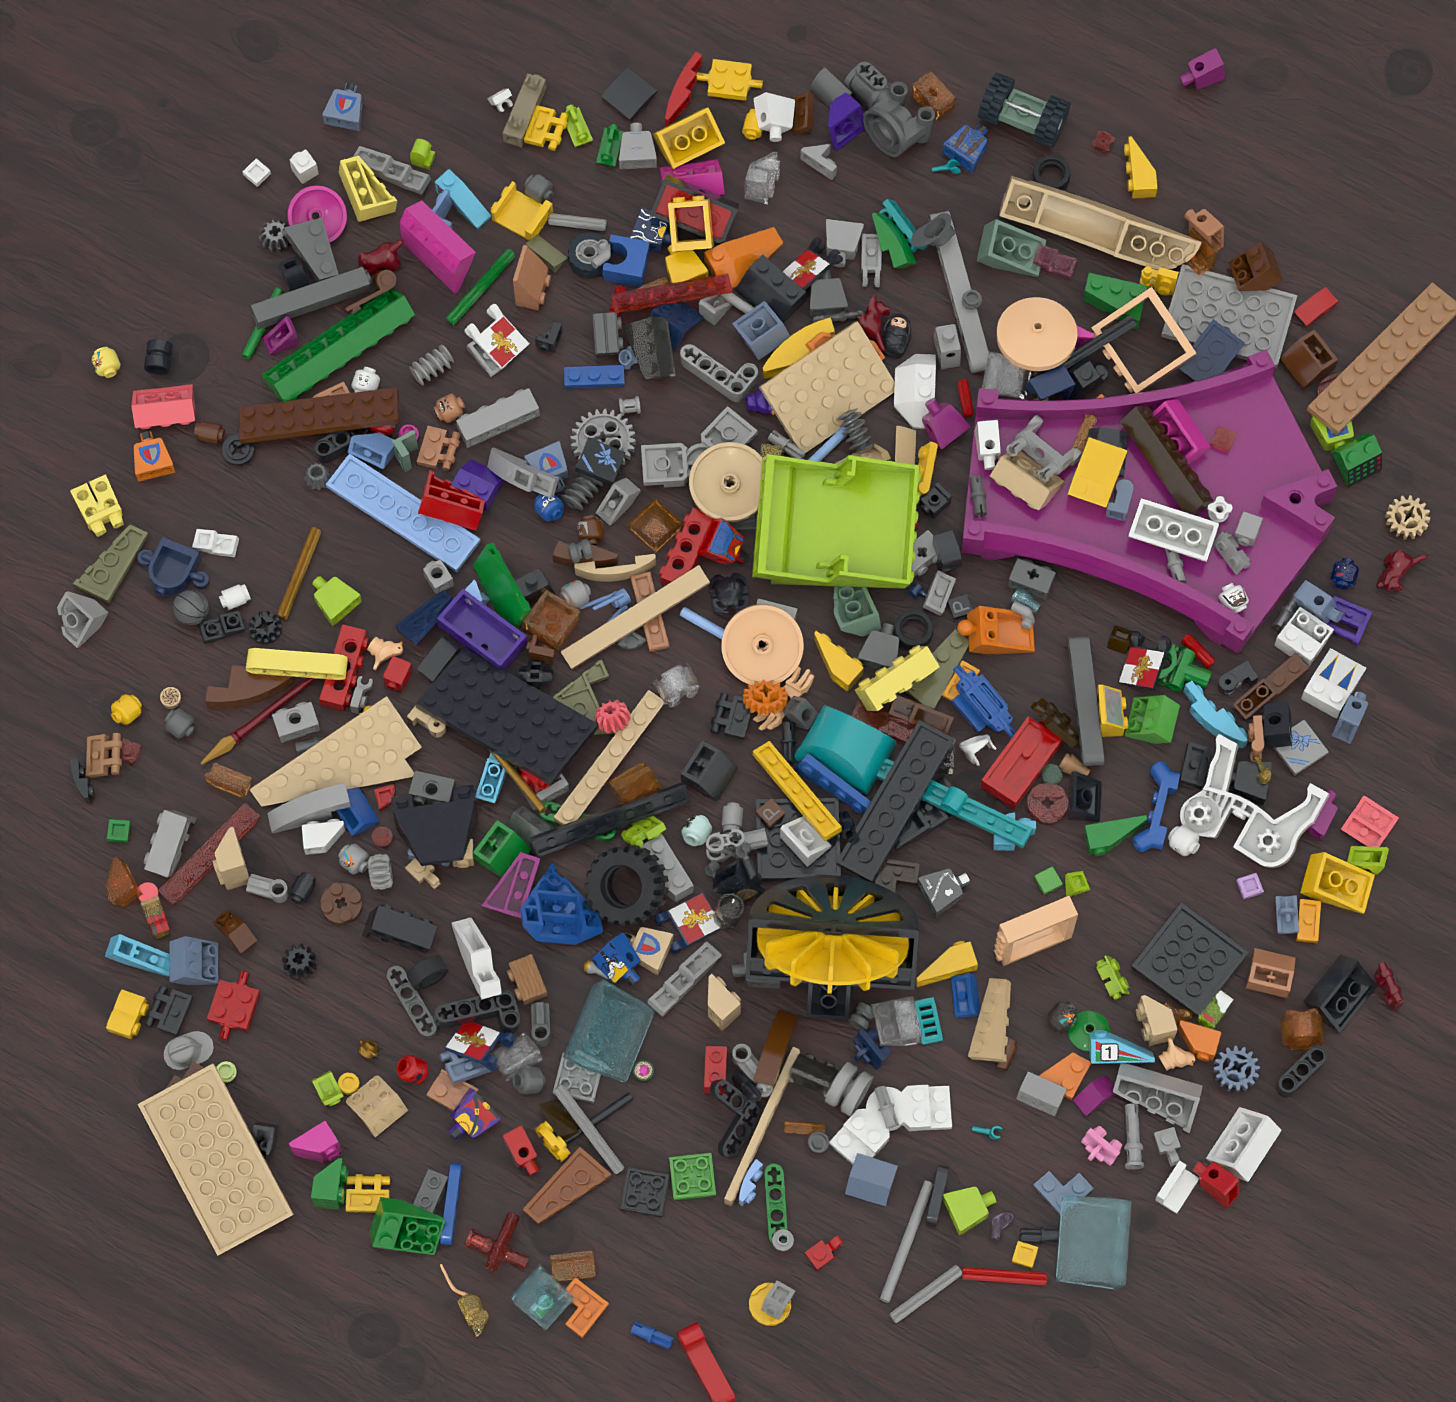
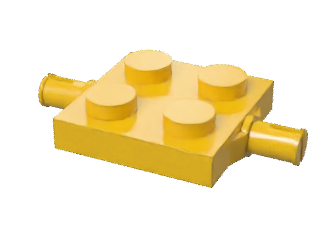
[697,59,763,101]

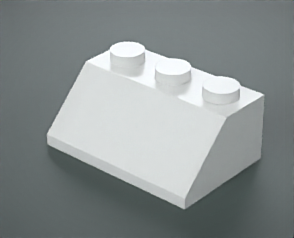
[1206,1107,1281,1182]

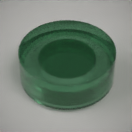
[1041,764,1062,786]

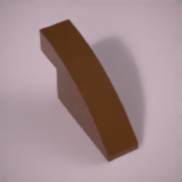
[205,665,295,709]
[753,1010,798,1087]

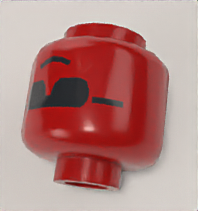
[396,1055,428,1085]

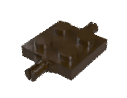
[1031,698,1080,748]

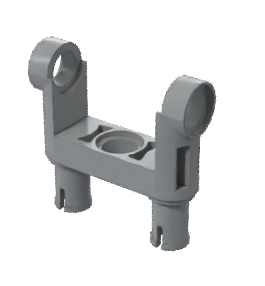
[1006,415,1083,482]

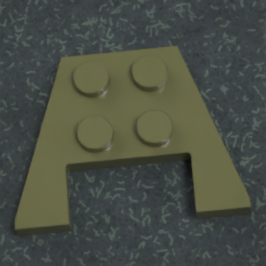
[553,660,618,735]

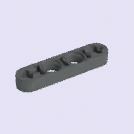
[387,966,437,1039]

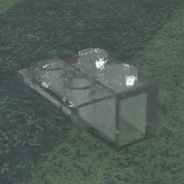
[745,152,781,204]
[872,996,922,1047]

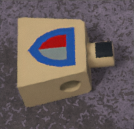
[625,927,674,975]

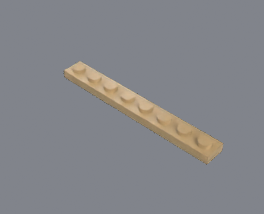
[553,690,665,825]

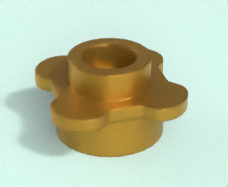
[358,1039,379,1059]

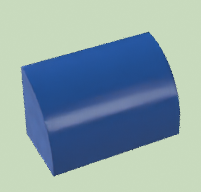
[336,788,380,836]

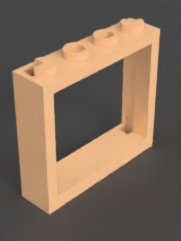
[1091,287,1197,393]
[993,896,1078,966]

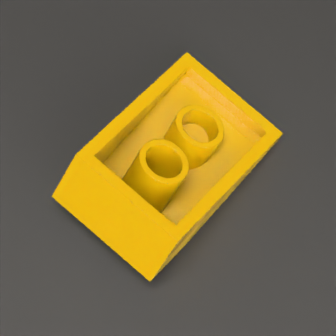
[1068,437,1127,508]
[1300,852,1375,914]

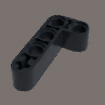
[434,990,520,1033]

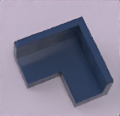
[1026,365,1075,401]

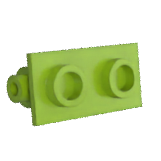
[564,105,593,147]
[1096,956,1130,1000]

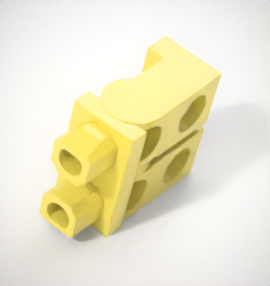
[70,474,124,537]

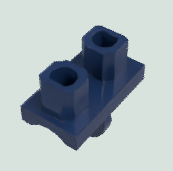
[853,1029,891,1070]

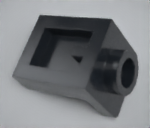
[535,322,563,353]

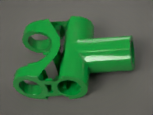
[1156,643,1212,692]

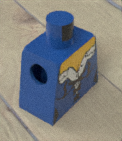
[591,933,640,986]

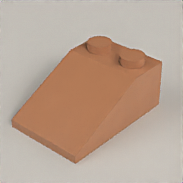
[513,245,551,311]

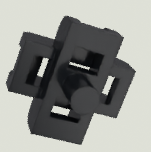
[518,660,553,689]

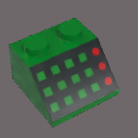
[1331,433,1382,487]

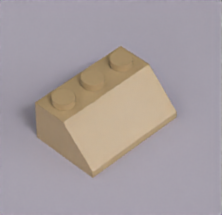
[990,450,1065,510]
[213,827,249,890]

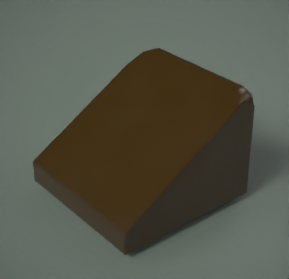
[1107,625,1133,654]

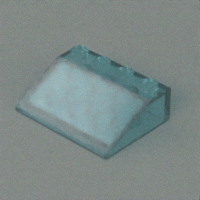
[563,979,655,1083]
[1056,1196,1131,1290]

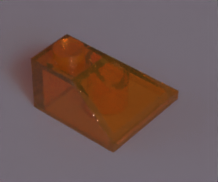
[627,498,684,552]

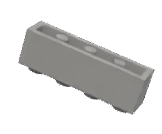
[456,388,540,448]

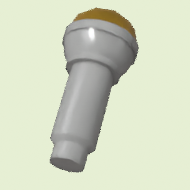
[584,959,609,979]

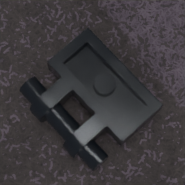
[710,693,751,740]
[144,986,193,1036]

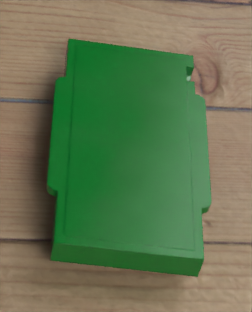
[473,543,531,629]

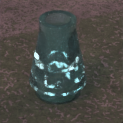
[1010,587,1041,614]

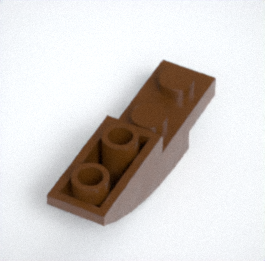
[1232,653,1309,720]

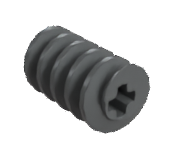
[836,408,874,453]
[561,473,604,511]

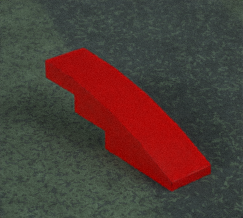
[665,52,702,127]

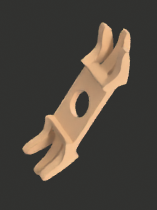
[753,667,814,731]

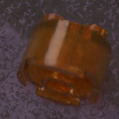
[1280,1009,1325,1051]

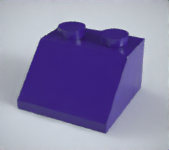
[451,459,505,511]

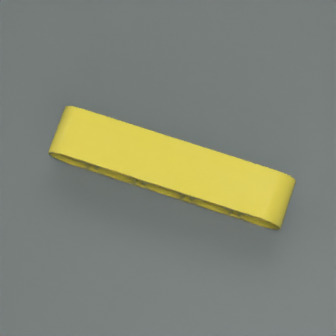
[246,648,348,680]

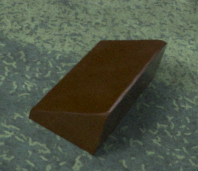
[538,1099,579,1141]

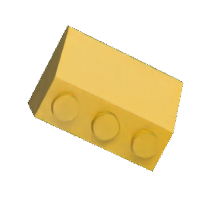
[652,107,725,169]

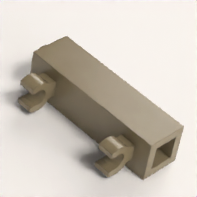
[503,73,547,148]

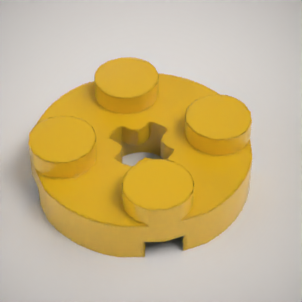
[535,1121,570,1162]

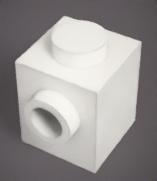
[289,149,319,184]

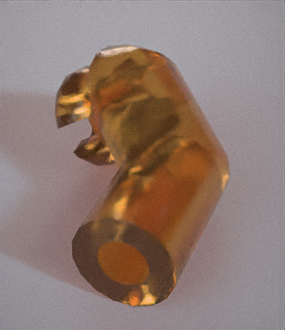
[1163,1001,1193,1022]

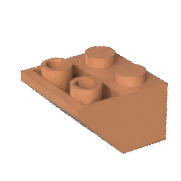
[1246,948,1296,998]

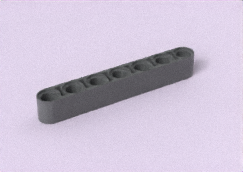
[1068,635,1104,767]

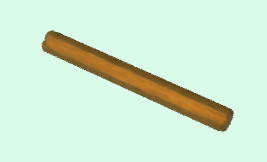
[277,527,321,620]

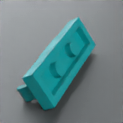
[879,199,928,253]

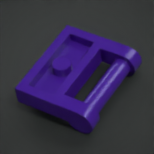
[1327,596,1372,645]

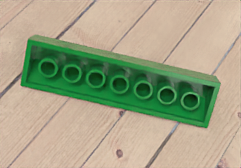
[261,288,415,402]

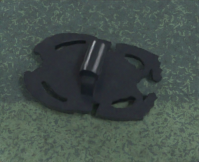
[709,573,749,615]

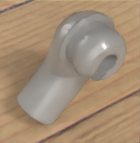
[590,239,611,268]

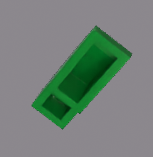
[872,213,916,269]

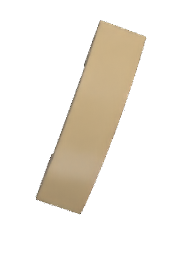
[574,554,656,582]

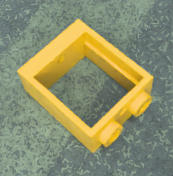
[668,195,714,251]

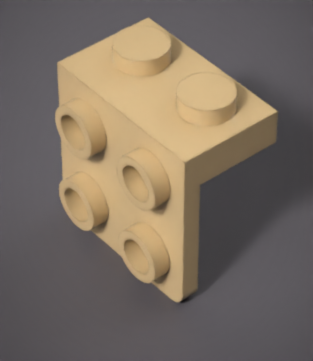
[346,1076,408,1137]

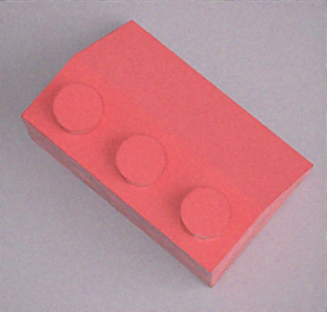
[131,384,196,429]

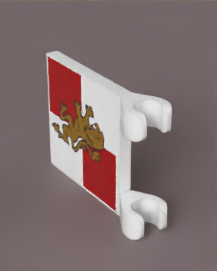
[464,304,529,369]

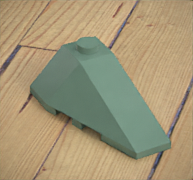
[834,586,881,637]

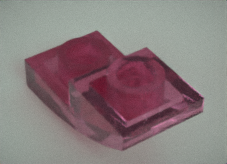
[1033,245,1077,279]

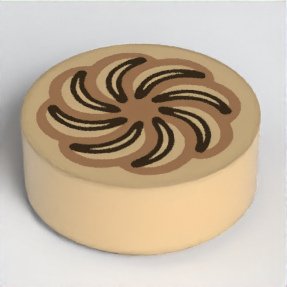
[160,687,181,709]

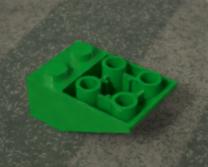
[369,1197,445,1255]

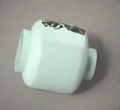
[682,815,712,846]

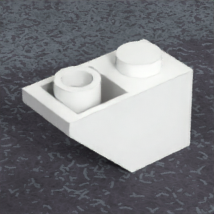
[302,819,345,855]

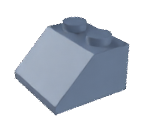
[732,301,790,360]

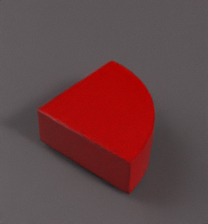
[374,784,395,811]

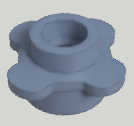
[619,346,639,370]

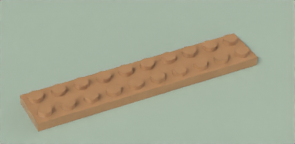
[1307,282,1456,435]

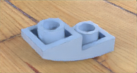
[739,1159,763,1206]

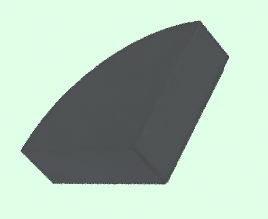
[618,631,646,650]

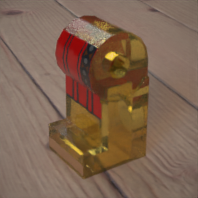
[140,896,171,940]

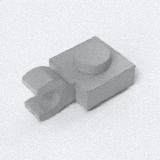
[350,676,373,714]
[1153,1127,1181,1167]

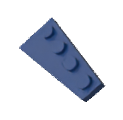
[793,754,871,815]

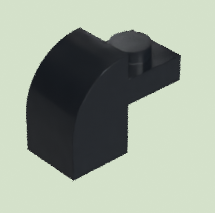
[932,530,962,572]

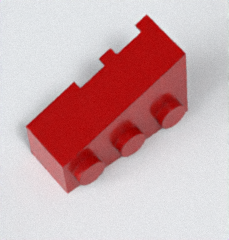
[418,470,485,531]

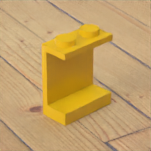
[491,181,553,241]

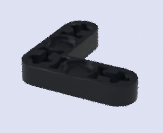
[710,1080,762,1158]

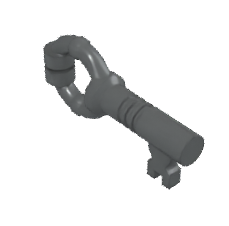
[813,310,864,323]

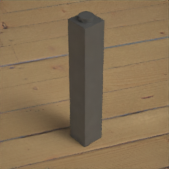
[251,267,372,330]

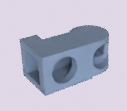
[1105,479,1133,521]

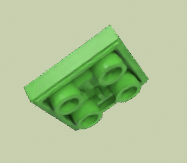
[669,1153,716,1200]

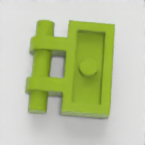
[621,816,666,847]

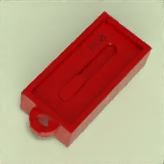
[980,716,1062,810]

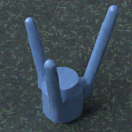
[579,588,631,624]

